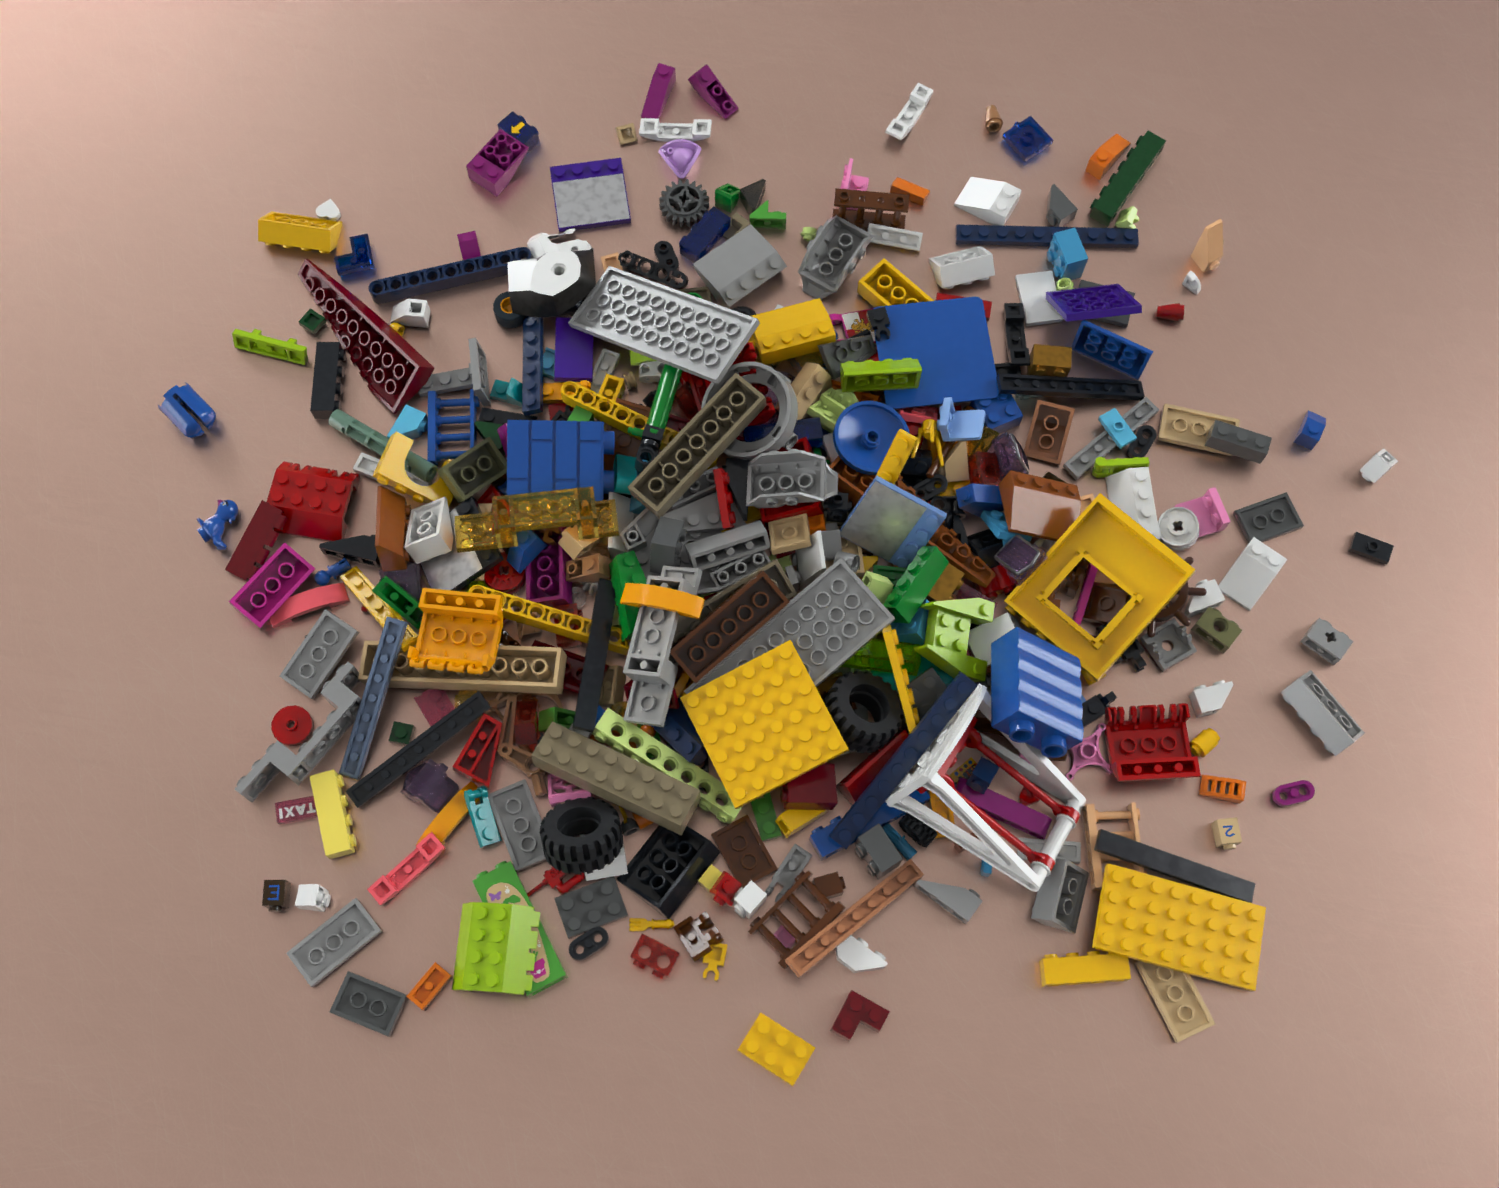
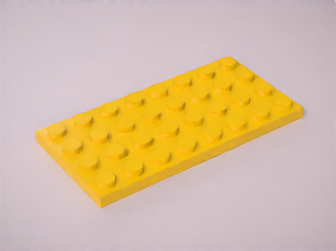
[1092,863,1266,991]

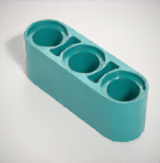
[613,454,637,495]

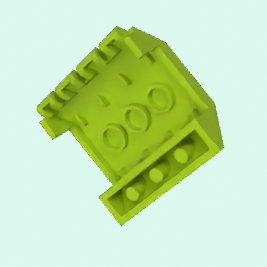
[452,902,540,995]

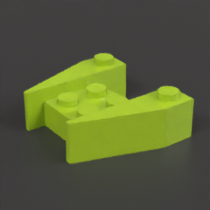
[914,598,995,683]

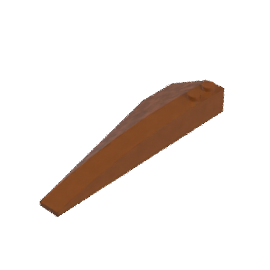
[829,456,996,588]

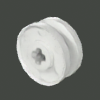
[1158,507,1200,551]

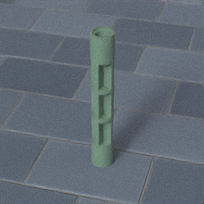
[328,409,437,482]

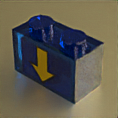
[497,111,540,154]

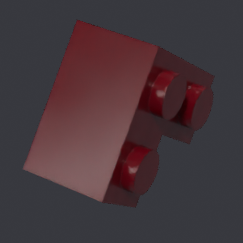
[830,990,890,1041]

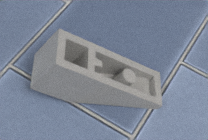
[914,880,982,924]

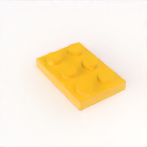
[738,1012,815,1086]

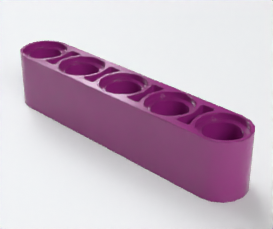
[955,778,1052,839]

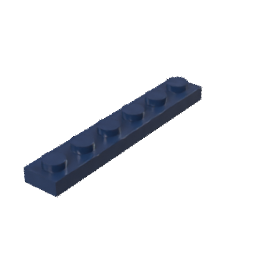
[522,316,543,416]

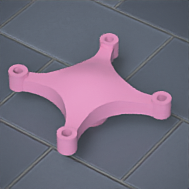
[1064,723,1113,781]

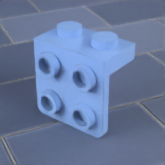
[937,397,986,442]

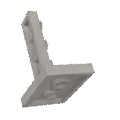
[419,338,491,406]

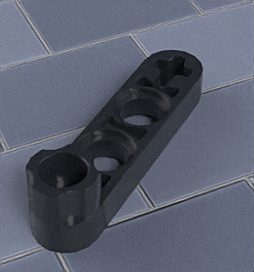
[618,250,688,289]

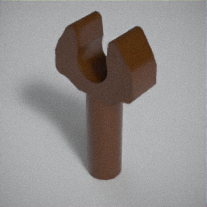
[528,519,562,545]

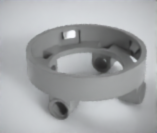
[701,362,798,461]

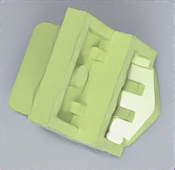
[807,387,859,433]

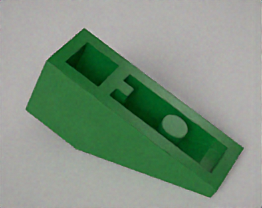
[372,575,423,629]

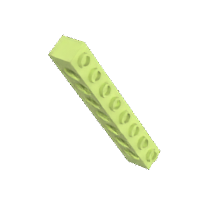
[591,708,742,824]

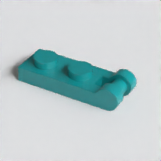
[464,786,502,848]

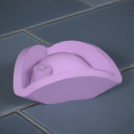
[658,139,701,179]

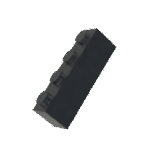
[310,342,346,419]

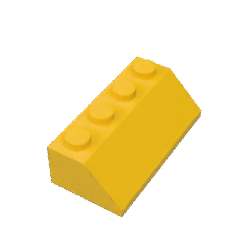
[258,211,342,254]

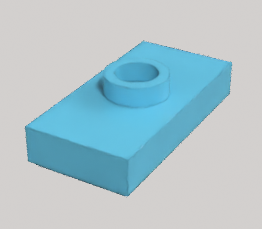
[1098,408,1137,449]

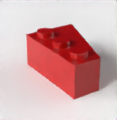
[452,713,502,790]

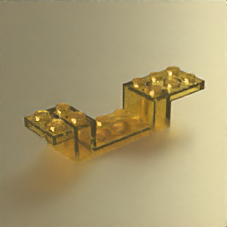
[455,486,619,553]

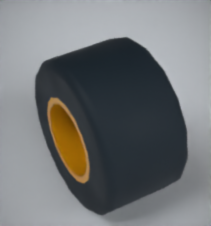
[493,291,527,328]

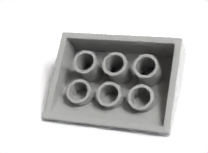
[692,224,787,308]

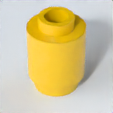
[1189,728,1220,757]

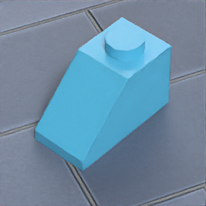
[387,405,428,440]

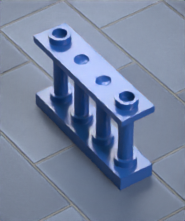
[427,389,480,469]

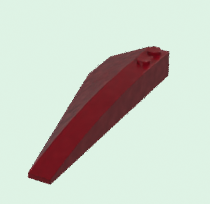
[298,259,435,414]

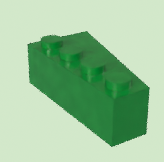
[609,550,647,642]

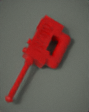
[527,866,585,897]

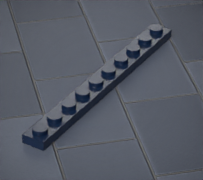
[955,225,1139,248]
[829,672,978,849]

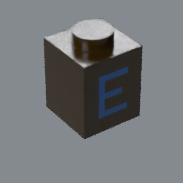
[262,880,291,912]

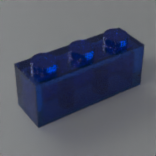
[679,206,731,263]

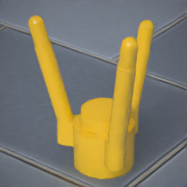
[911,419,944,467]

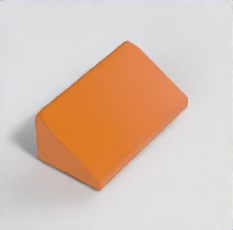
[890,177,930,206]

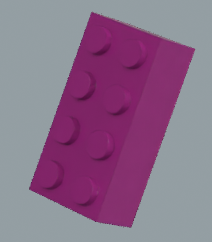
[526,523,572,608]

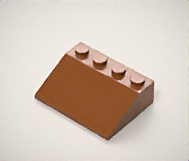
[998,470,1081,541]

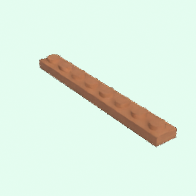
[785,859,924,978]

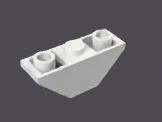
[835,935,888,973]

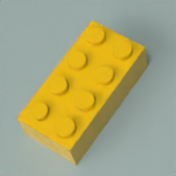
[857,258,934,307]

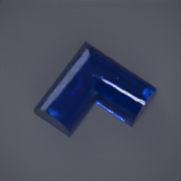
[334,233,375,276]

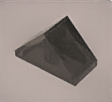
[740,179,766,215]

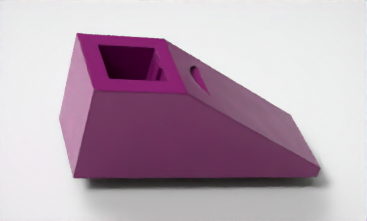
[688,64,739,119]

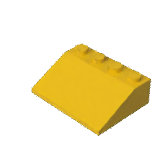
[751,298,836,365]

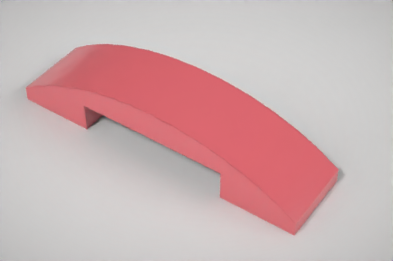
[270,583,350,628]
[367,832,445,905]

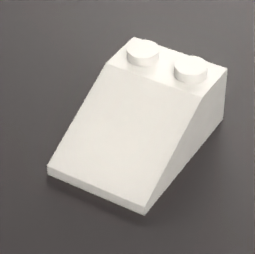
[954,177,1022,226]
[404,497,453,564]
[792,530,826,591]
[1218,537,1287,611]

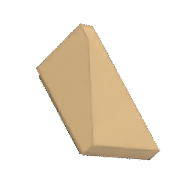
[615,123,638,145]

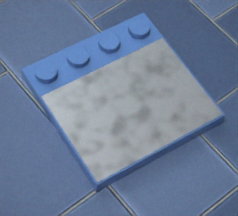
[839,475,947,568]

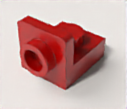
[709,871,742,907]

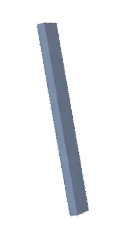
[339,616,408,780]

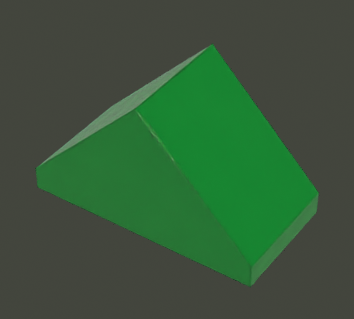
[715,183,744,213]

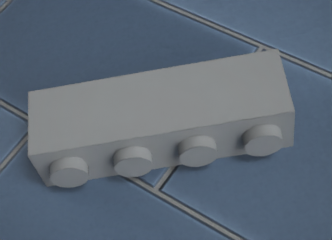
[685,520,771,570]

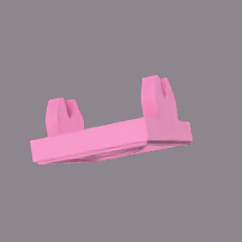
[547,774,592,807]

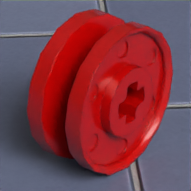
[484,552,526,595]

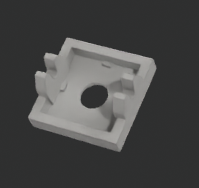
[1140,618,1197,672]

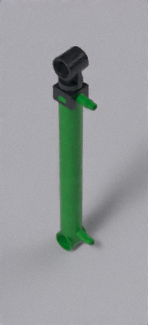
[627,292,702,473]

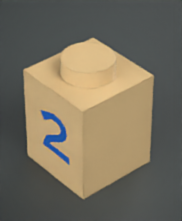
[1211,817,1242,850]

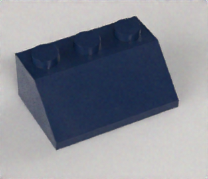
[652,695,709,766]

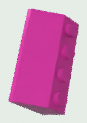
[229,542,315,628]

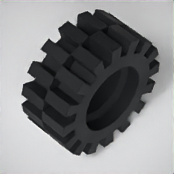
[898,813,938,847]

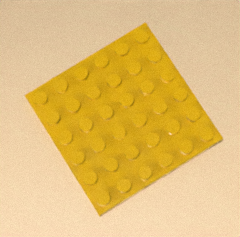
[680,640,849,809]

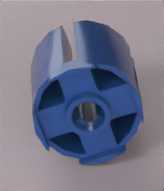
[158,382,216,438]

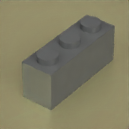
[1205,420,1272,464]

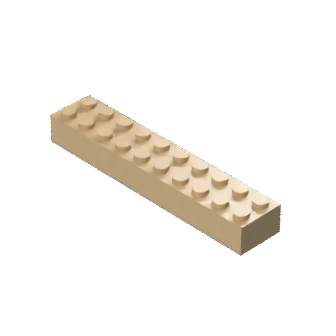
[358,641,567,694]

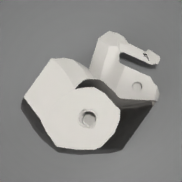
[508,228,596,318]

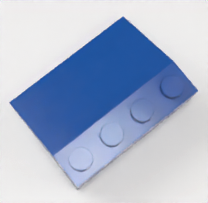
[1071,320,1153,380]

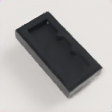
[1349,532,1394,564]

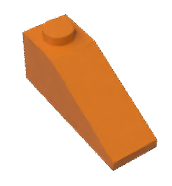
[1085,133,1131,180]

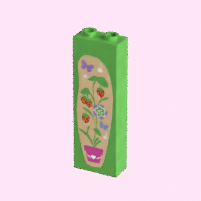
[473,861,568,998]

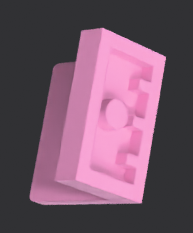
[840,158,869,211]
[1174,487,1231,538]

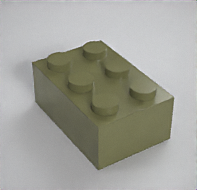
[437,436,507,503]

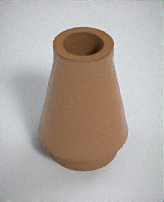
[985,105,1003,132]

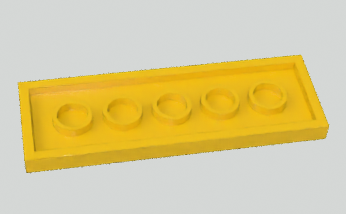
[882,624,920,734]

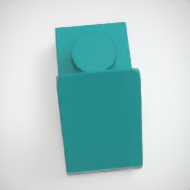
[490,378,522,407]

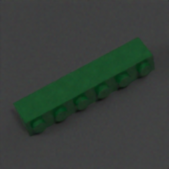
[1090,130,1166,227]

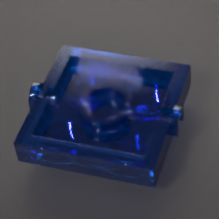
[1002,116,1053,162]

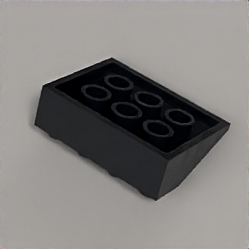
[616,825,720,919]

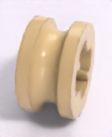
[622,372,638,391]

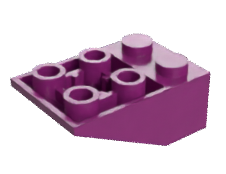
[466,129,529,196]

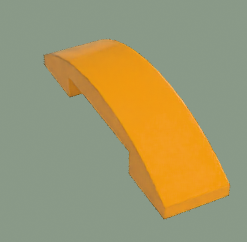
[620,583,705,619]
[416,781,480,845]

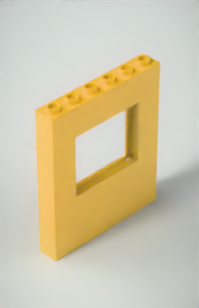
[1004,493,1196,682]

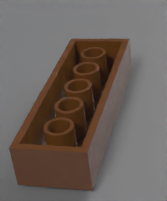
[670,570,790,683]

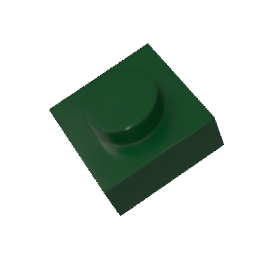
[299,308,326,335]
[389,721,415,746]

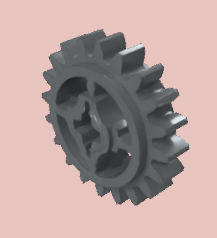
[659,179,709,227]

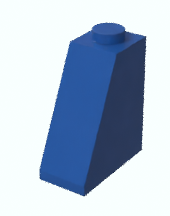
[956,483,1004,517]

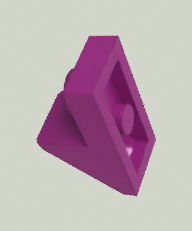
[457,231,481,260]

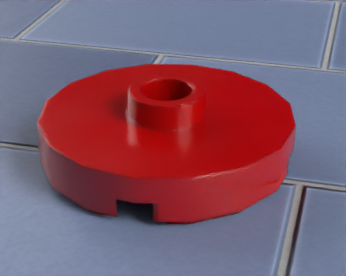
[271,705,313,746]

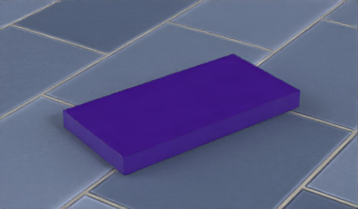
[554,317,593,382]

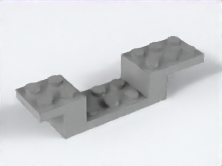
[623,565,702,727]
[235,662,361,802]

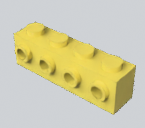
[309,769,357,859]

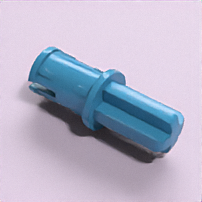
[882,823,917,861]

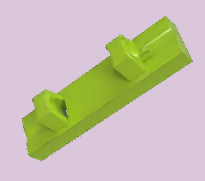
[232,329,308,365]

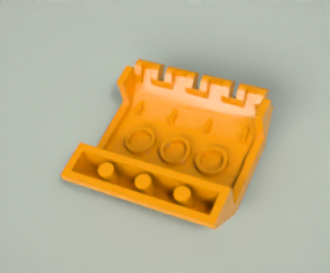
[407,588,503,675]

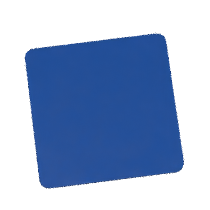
[874,297,999,409]

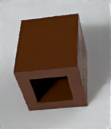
[812,872,846,899]

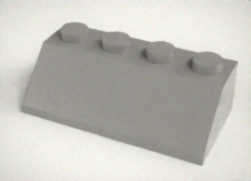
[1281,670,1365,756]

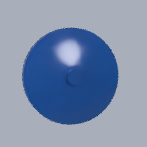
[833,401,910,475]

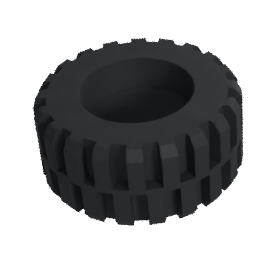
[823,671,904,753]
[539,797,623,875]

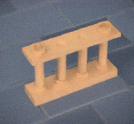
[1082,802,1147,891]

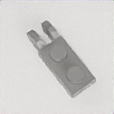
[765,844,812,902]

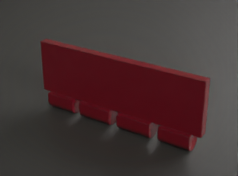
[225,500,288,581]

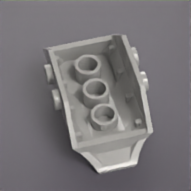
[798,215,874,300]
[746,449,838,508]

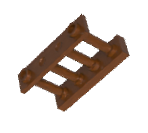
[833,188,909,231]
[748,871,846,969]

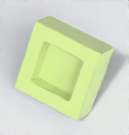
[1115,206,1139,229]

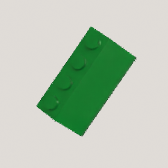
[883,546,949,624]

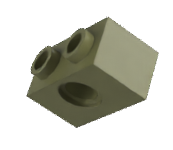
[1191,606,1242,654]

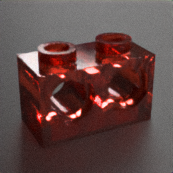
[630,934,680,979]

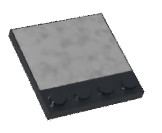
[420,496,504,591]

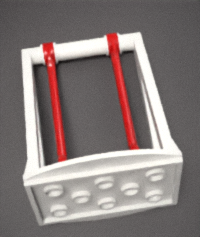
[885,683,1086,892]

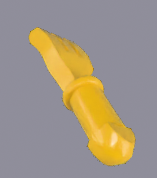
[629,918,674,932]

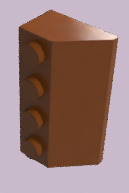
[375,486,411,572]

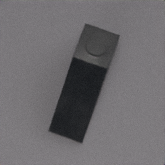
[722,458,750,521]
[319,535,381,568]

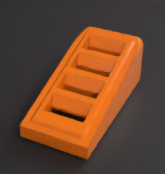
[1199,775,1246,804]

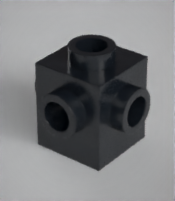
[823,492,852,523]

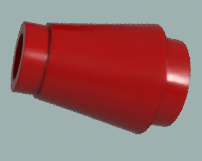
[1157,303,1184,322]

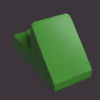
[750,200,786,229]

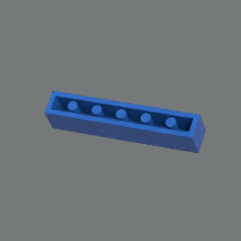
[809,790,931,861]

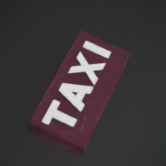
[275,796,318,824]

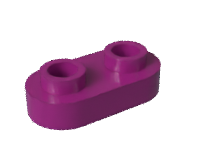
[1272,780,1315,807]

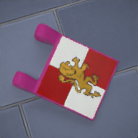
[829,308,876,343]

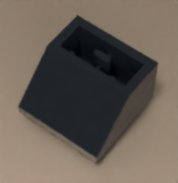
[900,449,932,494]

